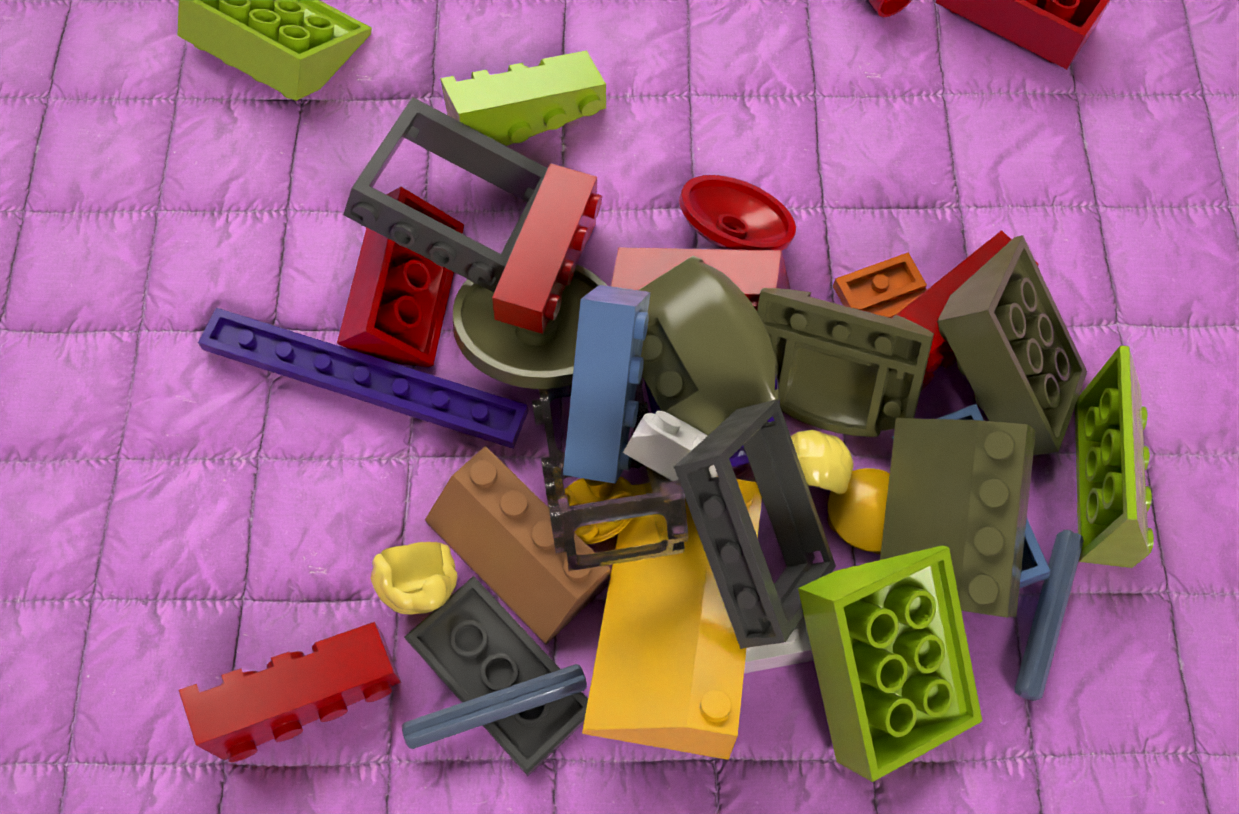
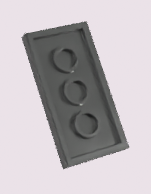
[404,576,588,776]

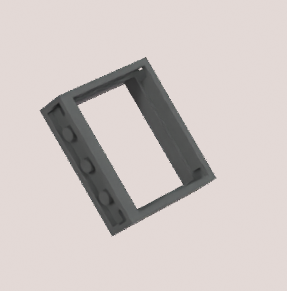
[343,97,548,292]
[674,399,836,649]

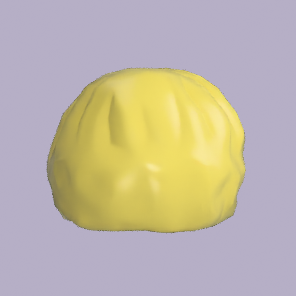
[791,430,854,495]
[370,542,457,615]

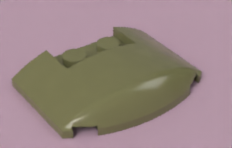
[639,256,780,435]
[757,288,934,437]

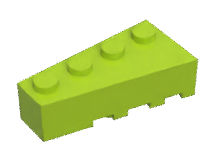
[440,50,606,146]

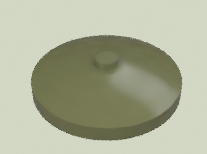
[453,264,607,389]

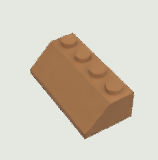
[425,446,611,645]

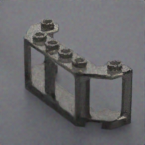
[532,377,689,571]

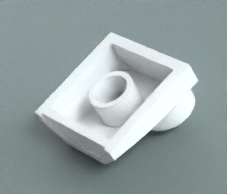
[623,411,718,485]

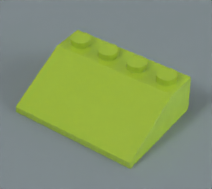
[177,0,372,101]
[1075,345,1154,568]
[798,545,983,782]

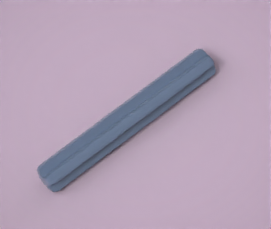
[1015,530,1084,701]
[402,664,587,749]

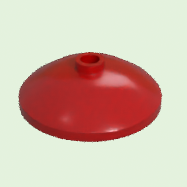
[679,175,796,251]

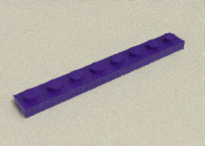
[198,308,528,449]

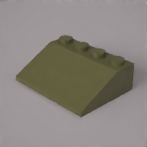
[937,235,1087,455]
[880,418,1036,618]

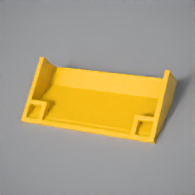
[582,476,762,760]

